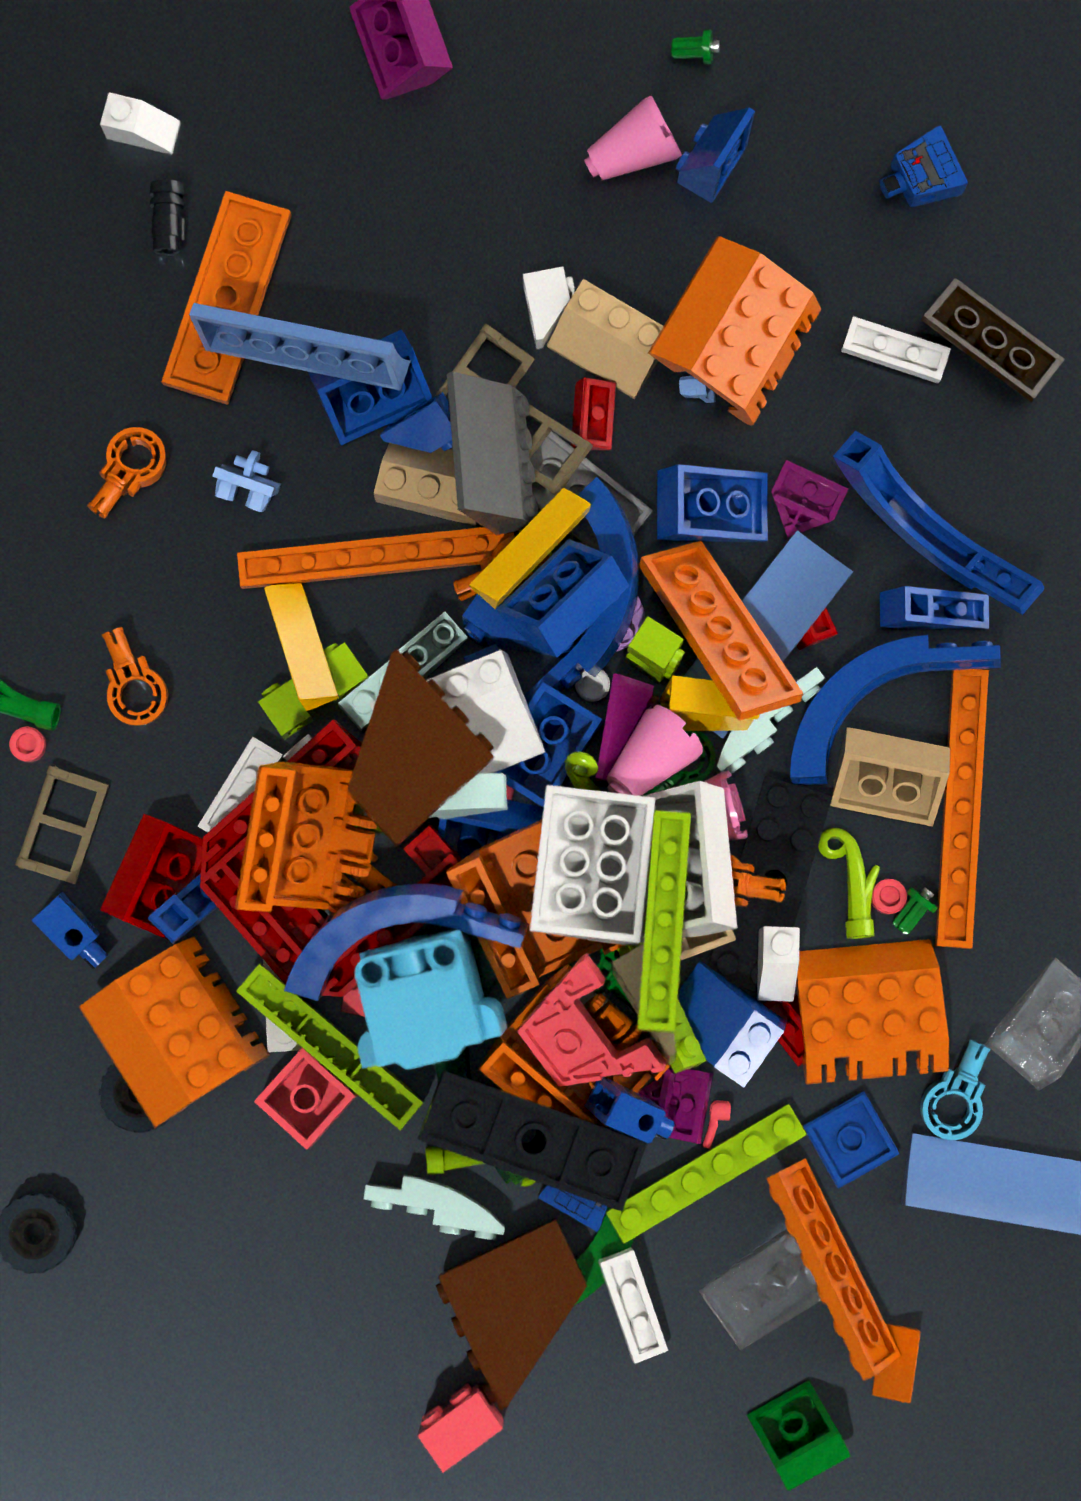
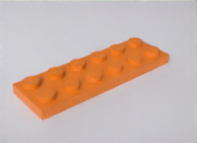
[161,191,292,405]
[639,541,803,721]
[766,1158,901,1381]

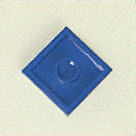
[802,1091,900,1189]

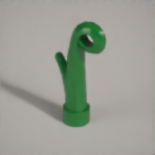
[0,680,61,731]

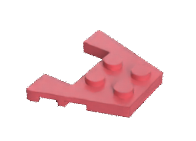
[517,953,667,1087]

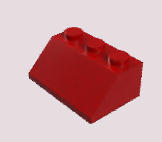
[100,813,203,943]

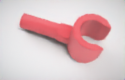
[702,1100,731,1149]

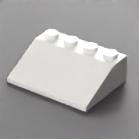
[370,650,546,773]
[640,781,737,943]
[530,785,655,946]

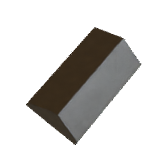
[921,278,1065,402]

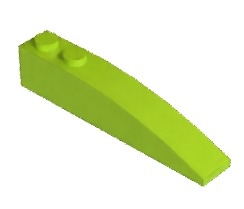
[236,964,425,1130]

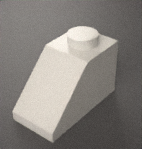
[100,92,181,155]
[523,267,575,349]
[757,926,800,1002]

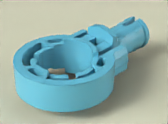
[920,1039,991,1140]

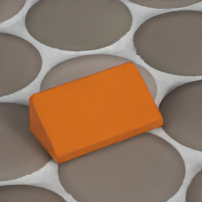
[871,1323,921,1403]

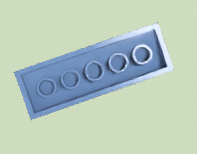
[189,303,411,391]
[683,530,853,739]
[900,1133,1081,1235]

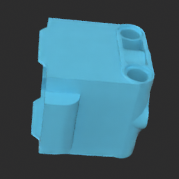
[355,929,508,1069]

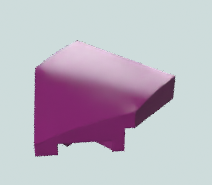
[771,460,848,537]
[638,1069,713,1144]

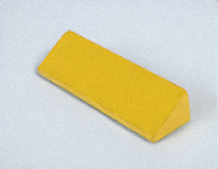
[469,488,591,609]
[264,583,339,711]

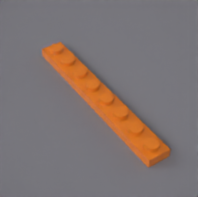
[237,527,514,589]
[935,669,989,949]

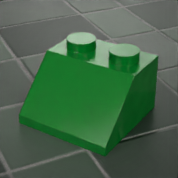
[747,1380,851,1491]

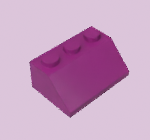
[349,0,453,99]
[594,673,659,787]

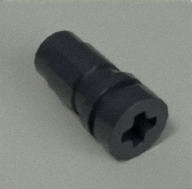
[150,180,184,255]

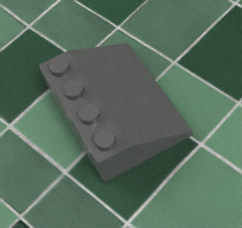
[447,372,538,535]

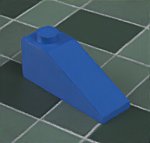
[880,586,989,630]

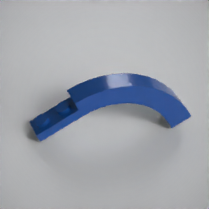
[833,431,1045,615]
[524,477,639,705]
[790,635,1001,785]
[284,884,529,1001]

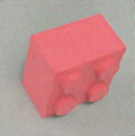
[254,1048,358,1150]
[418,1383,504,1473]

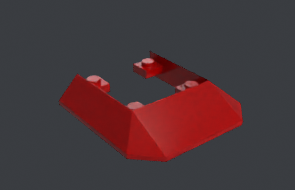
[200,719,462,997]

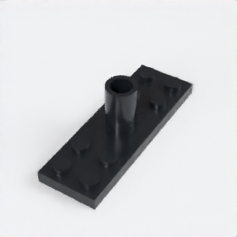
[708,776,833,993]
[418,1069,647,1212]

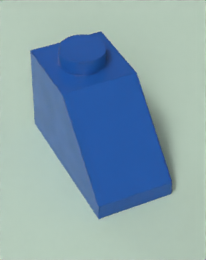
[380,392,453,453]

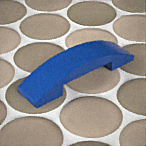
[148,873,217,944]

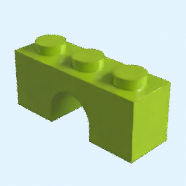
[624,616,685,684]
[258,642,369,740]

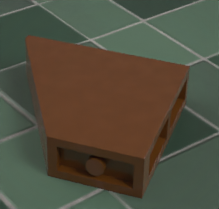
[347,649,494,847]
[436,1218,587,1411]

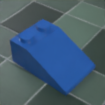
[676,107,755,203]
[657,464,768,542]
[462,594,573,658]
[677,961,787,1087]

